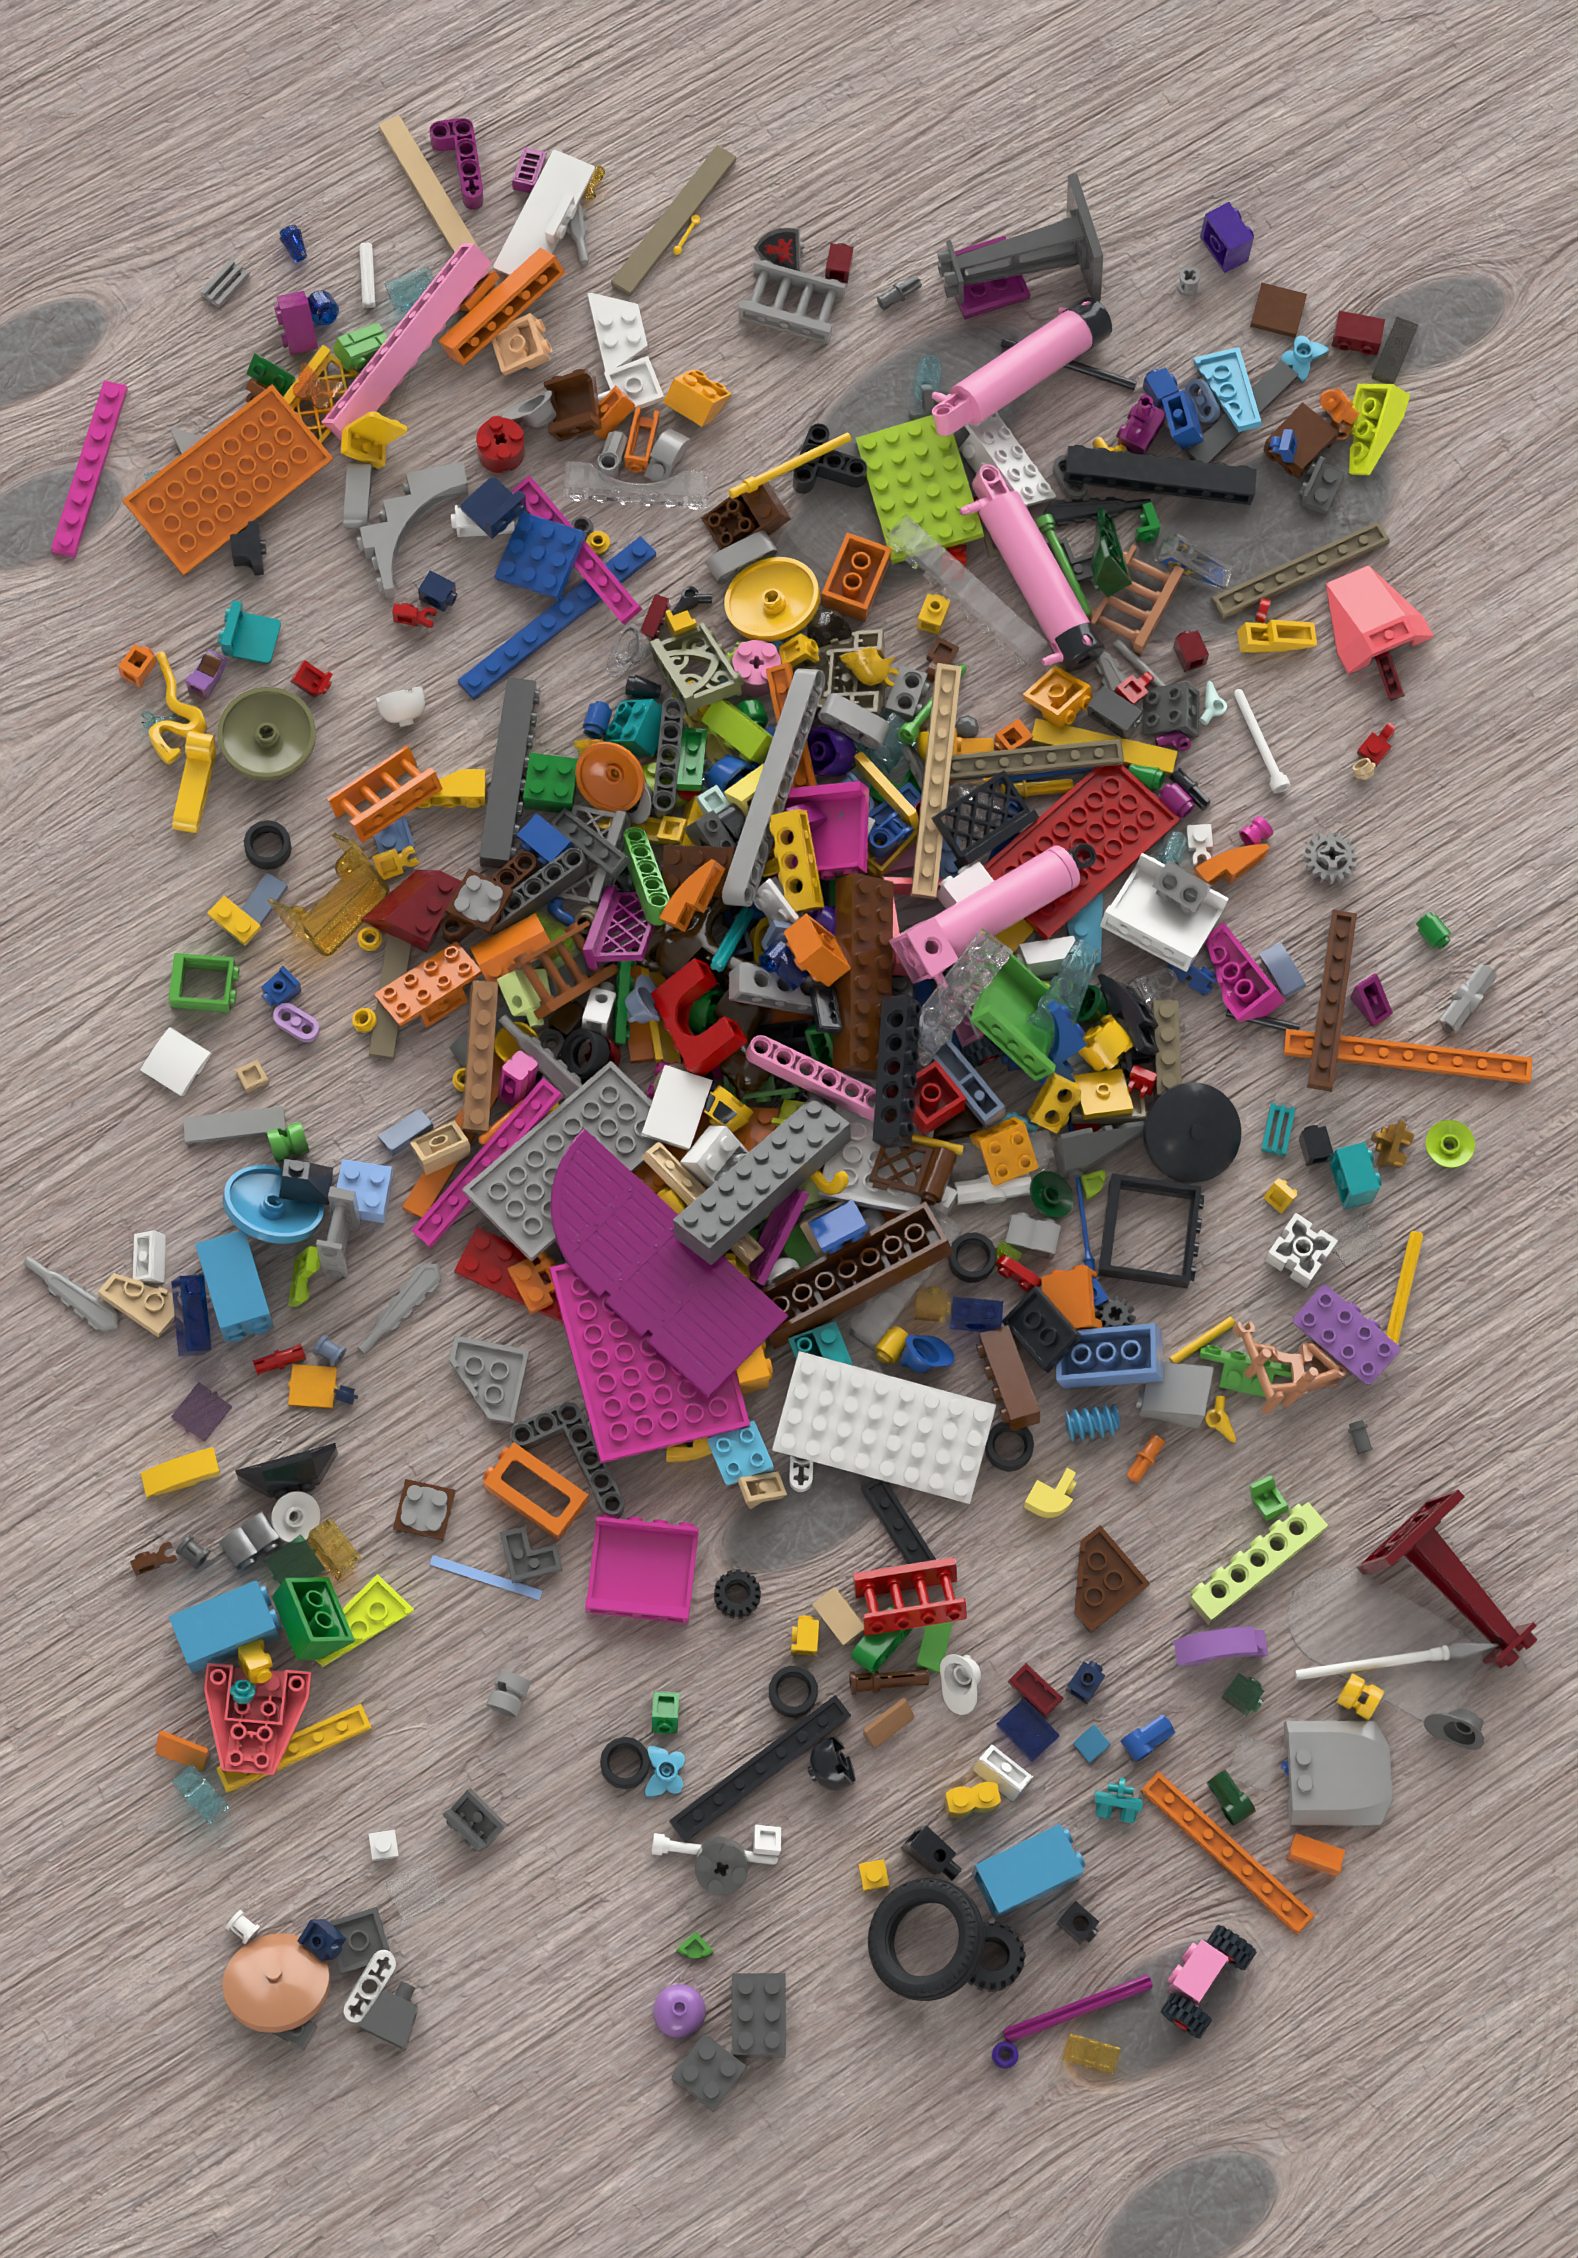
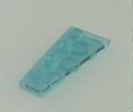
[1027,940,1100,1035]

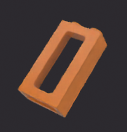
[482,1442,589,1541]

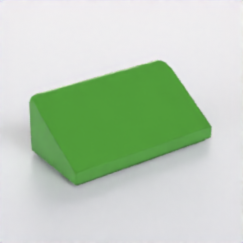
[916,1622,952,1673]

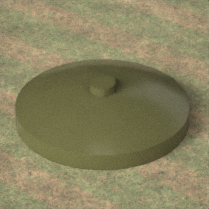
[217,687,316,781]

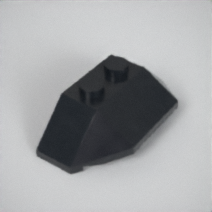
[235,1443,338,1499]

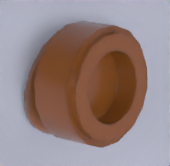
[1330,418,1354,441]

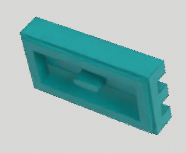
[1261,1102,1296,1157]

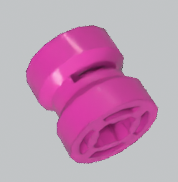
[1239,816,1273,846]

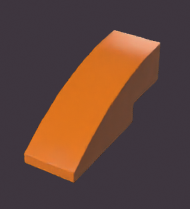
[1193,844,1270,886]
[659,859,725,932]

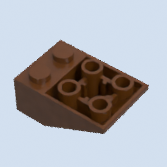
[701,482,791,550]

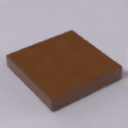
[1250,283,1307,338]

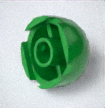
[688,989,725,1035]

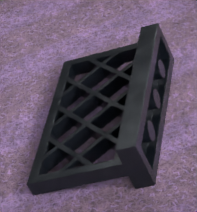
[931,770,1040,870]

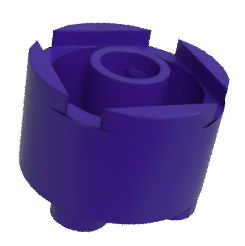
[807,727,857,777]

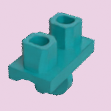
[1094,1778,1143,1823]

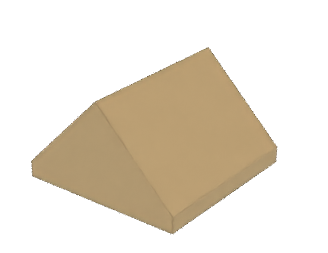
[409,1120,471,1176]

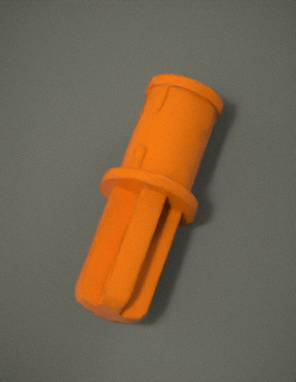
[1126,1434,1165,1483]

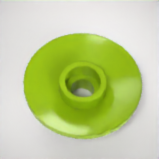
[1425,1120,1475,1168]

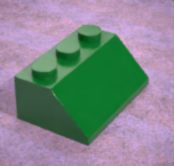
[272,1577,355,1660]

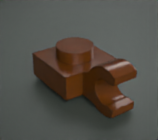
[926,637,959,683]
[130,1542,177,1576]

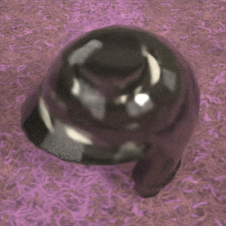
[807,608,851,648]

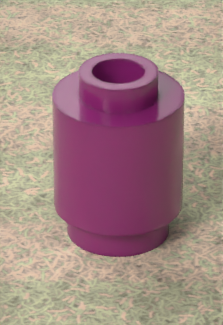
[1159,783,1195,819]

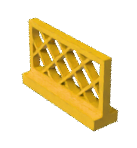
[283,345,360,444]

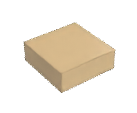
[235,1059,269,1094]

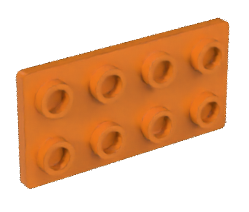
[375,942,482,1028]

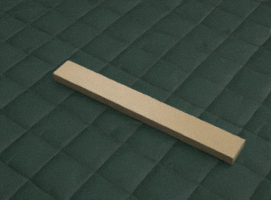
[378,115,479,254]

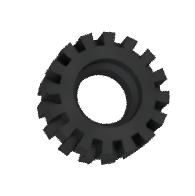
[714,1569,761,1619]

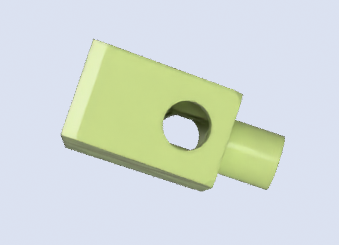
[497,969,551,1028]

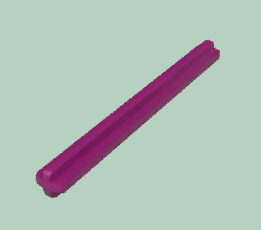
[1003,1975,1153,2043]

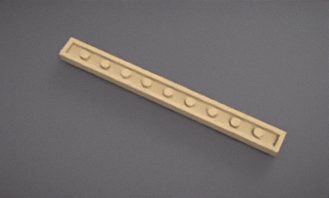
[911,663,961,900]

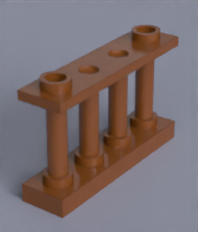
[507,921,619,1020]

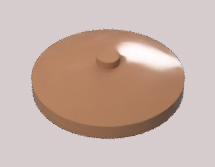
[222,1933,330,2033]

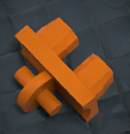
[1319,387,1359,424]

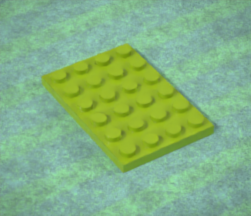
[855,415,984,564]

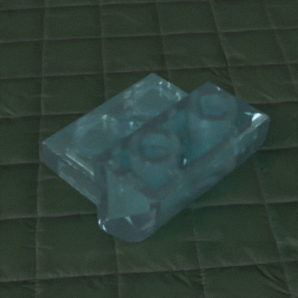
[853,711,916,774]

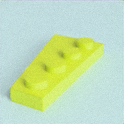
[315,1574,415,1668]

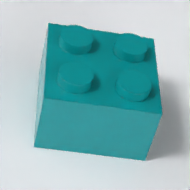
[1329,1142,1382,1210]

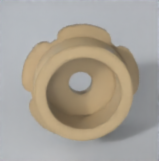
[1352,758,1376,780]

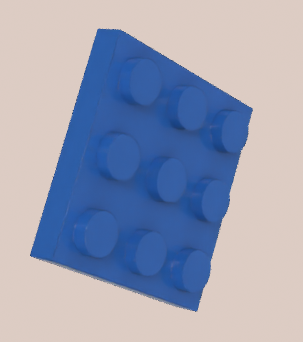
[494,512,587,600]

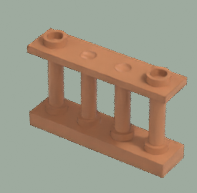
[1088,545,1184,657]

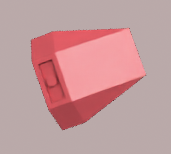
[1325,565,1434,674]
[204,1663,312,1775]

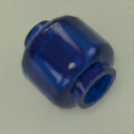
[307,290,339,326]

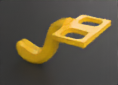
[810,1168,849,1195]

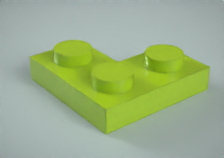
[288,1246,321,1308]

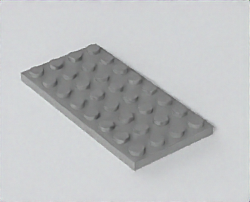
[462,1061,666,1262]

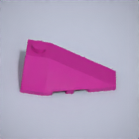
[1206,922,1286,1022]

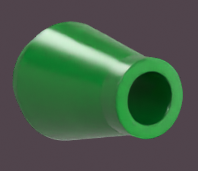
[1128,764,1165,791]

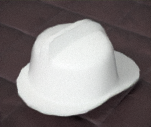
[940,1654,981,1715]

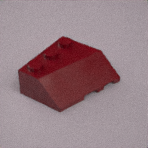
[361,870,462,953]

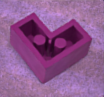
[274,291,318,355]

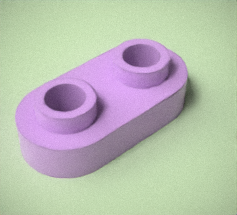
[273,1003,320,1042]

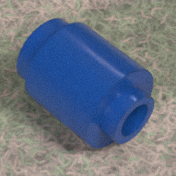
[583,701,612,739]

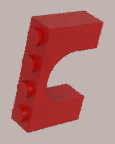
[650,958,748,1077]

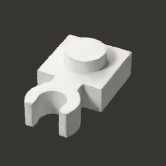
[1186,824,1213,867]

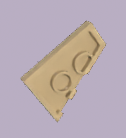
[98,1273,190,1338]

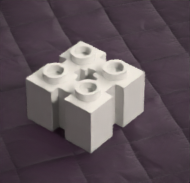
[1265,1213,1338,1288]

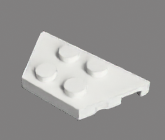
[588,293,648,372]

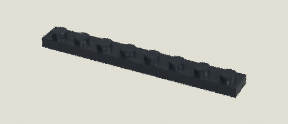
[669,1695,851,1843]

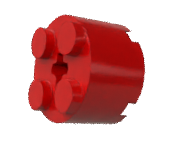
[476,416,525,473]

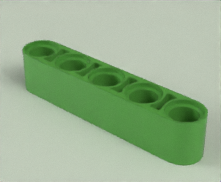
[623,827,669,925]

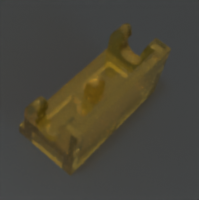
[307,1517,361,1581]

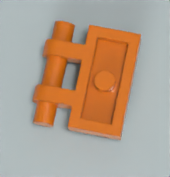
[507,1250,556,1315]

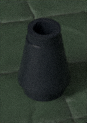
[625,674,662,699]

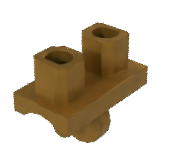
[1371,1120,1414,1168]

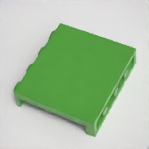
[970,948,1070,1081]

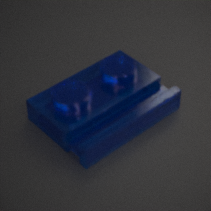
[996,1698,1060,1763]

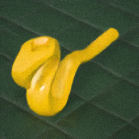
[149,652,207,764]

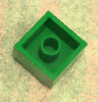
[523,753,578,813]

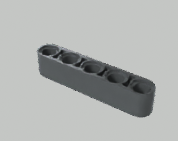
[653,698,684,819]
[491,848,589,935]

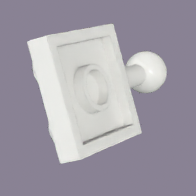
[598,356,664,413]

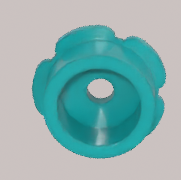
[230,1680,256,1704]

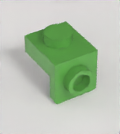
[1250,1475,1289,1522]

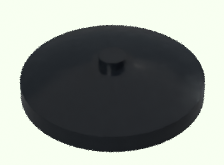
[1143,1082,1241,1183]

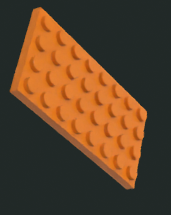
[122,384,333,577]

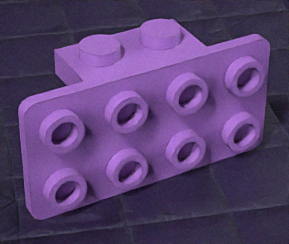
[1293,1285,1400,1385]

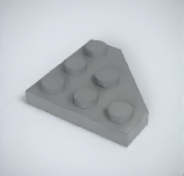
[449,1336,530,1425]

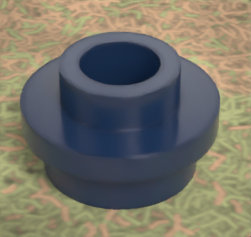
[333,1385,358,1405]

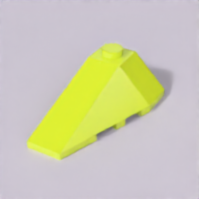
[1349,384,1410,475]

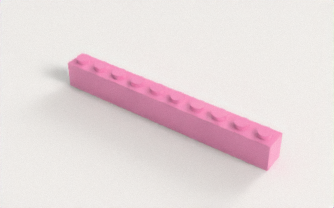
[322,243,492,441]

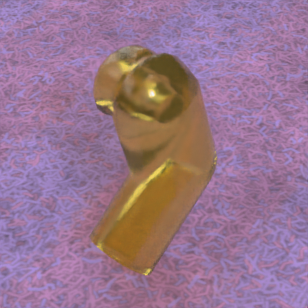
[584,166,605,200]

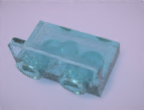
[384,266,434,312]

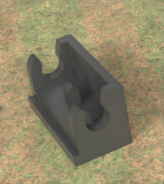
[1087,685,1143,739]

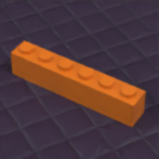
[438,248,566,366]

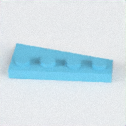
[1193,347,1262,432]
[1066,892,1103,969]

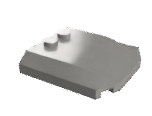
[1284,1721,1393,1827]

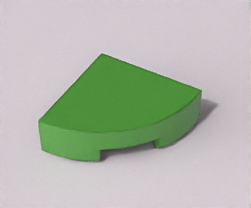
[676,1932,714,1959]

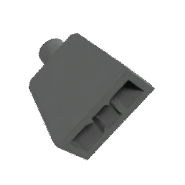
[358,1981,418,2051]

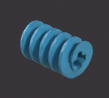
[1065,1404,1120,1442]

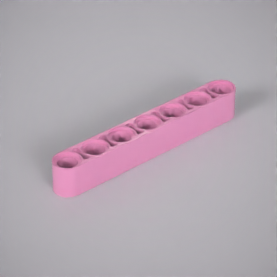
[745,1035,876,1122]

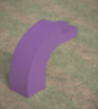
[1174,1627,1268,1666]

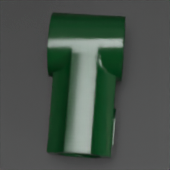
[1207,1770,1256,1826]

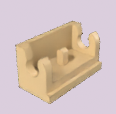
[812,1587,864,1646]

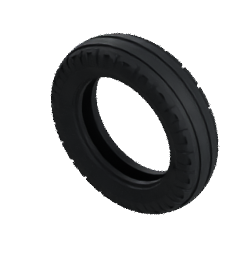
[868,1878,985,2001]

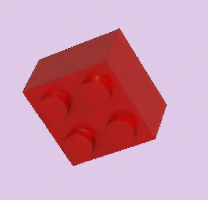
[913,1060,966,1136]

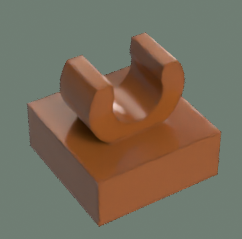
[245,380,268,402]

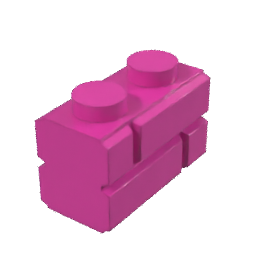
[498,1051,538,1108]

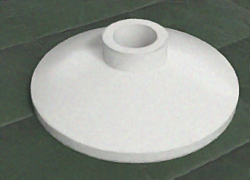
[271,1491,320,1543]

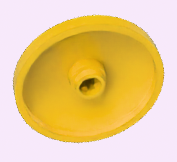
[724,557,820,642]

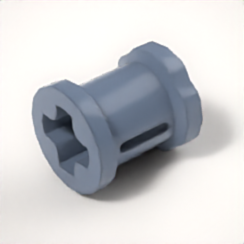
[313,1334,347,1367]

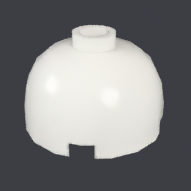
[375,686,425,727]

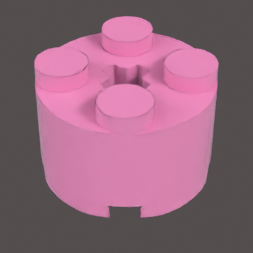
[732,640,781,696]

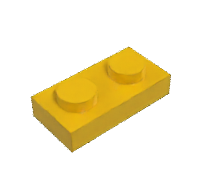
[207,896,262,946]

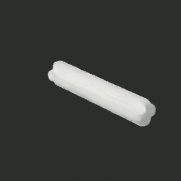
[359,243,375,309]

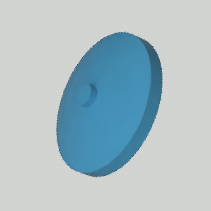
[222,1165,324,1244]

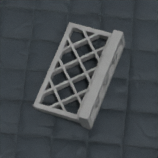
[551,805,632,906]

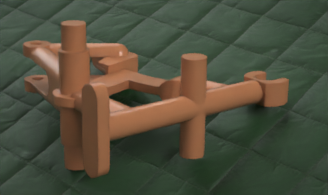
[1233,1321,1347,1414]

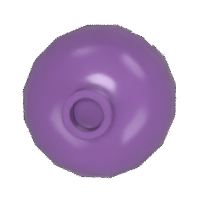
[653,1984,706,2039]

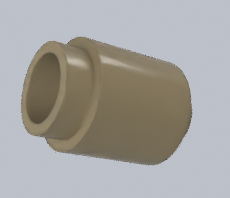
[575,904,599,934]

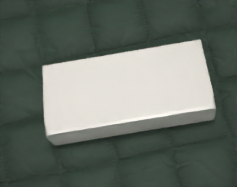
[133,1230,166,1284]
[973,1745,1033,1801]

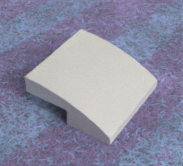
[140,1027,212,1096]

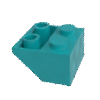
[603,699,672,757]
[788,1321,853,1366]

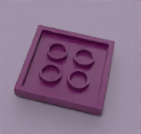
[954,236,1031,320]

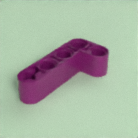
[429,118,484,210]

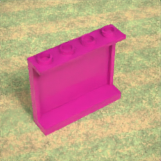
[767,781,869,882]
[585,1514,699,1624]

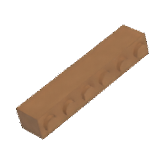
[461,980,498,1135]

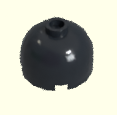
[808,1736,856,1791]

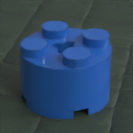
[705,754,758,796]

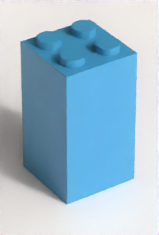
[195,1230,274,1343]
[168,1580,282,1674]
[972,1824,1085,1920]

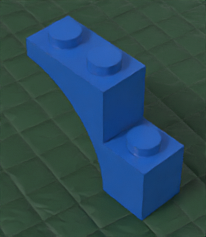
[1038,1000,1087,1094]

